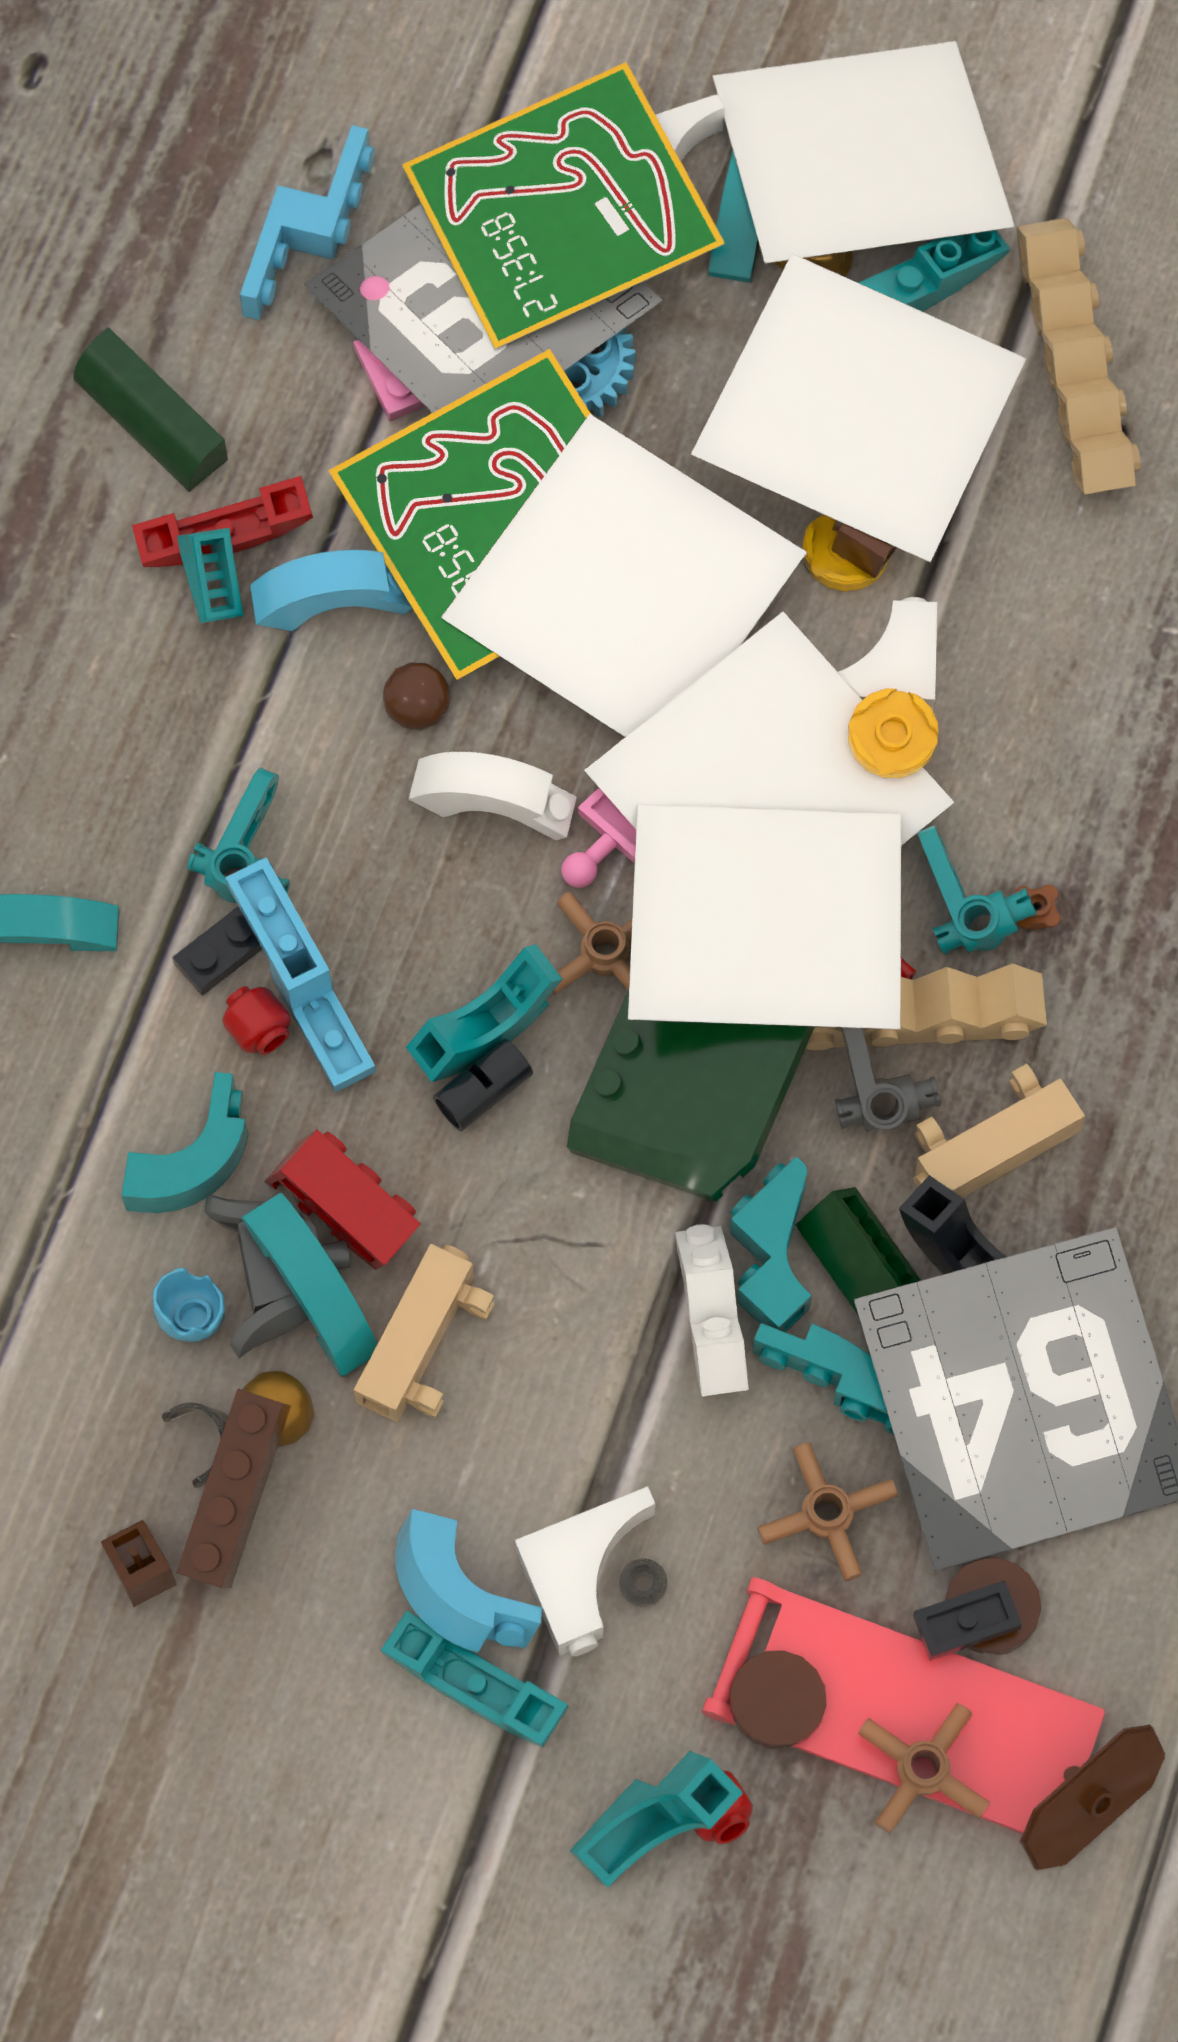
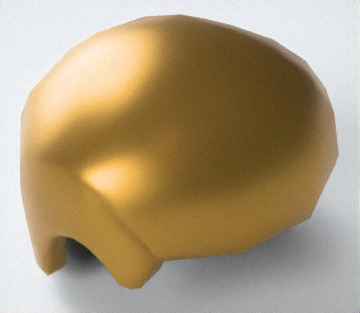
[242,1371,315,1447]

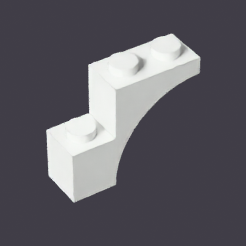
[675,1224,749,1396]

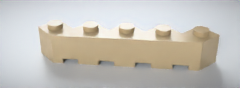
[1016,218,1141,494]
[806,963,1047,1051]

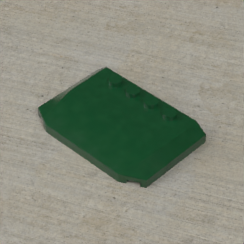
[567,989,815,1202]

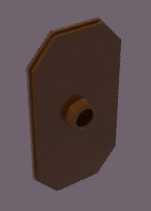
[1020,1725,1165,1870]

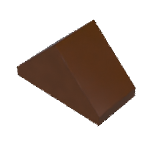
[100,1520,177,1607]

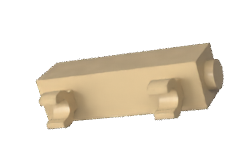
[913,1063,1085,1198]
[353,1243,495,1423]

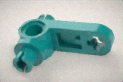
[187,768,290,903]
[918,825,1037,955]

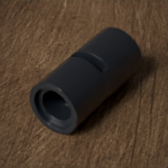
[433,1039,533,1132]

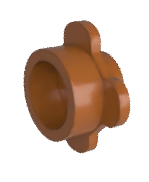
[1014,885,1061,930]

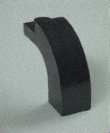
[899,1175,1007,1275]

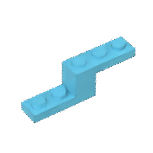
[240,125,375,320]
[225,857,376,1093]

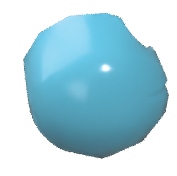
[153,1268,225,1342]

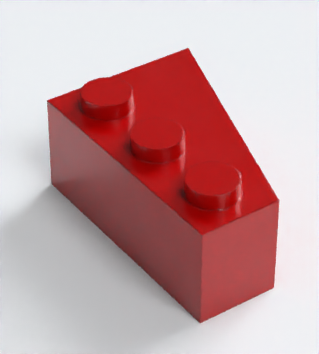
[264,1129,421,1270]

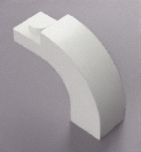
[409,752,577,841]

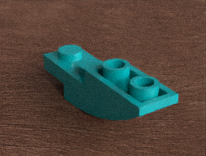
[858,230,1011,312]
[753,1323,894,1435]

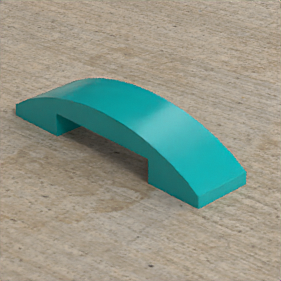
[708,151,758,283]
[0,894,119,951]
[241,1192,378,1377]
[381,1610,569,1748]

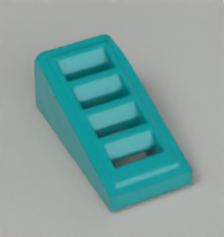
[177,528,244,623]

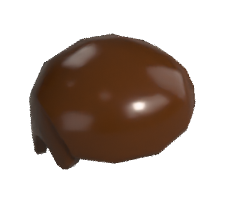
[383,662,450,730]

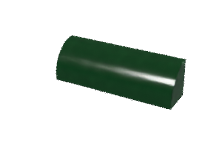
[73,327,228,492]
[795,1187,921,1316]

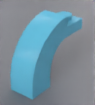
[250,550,413,631]
[395,1509,542,1653]

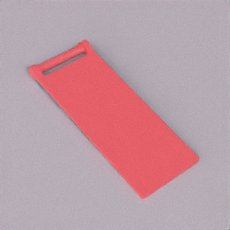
[701,1578,1105,1834]

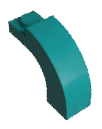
[406,944,562,1082]
[122,1072,249,1213]

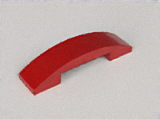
[132,476,313,567]

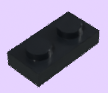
[172,906,262,996]
[913,1580,1022,1661]

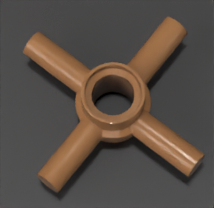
[552,892,632,995]
[757,1442,898,1582]
[858,1703,990,1834]

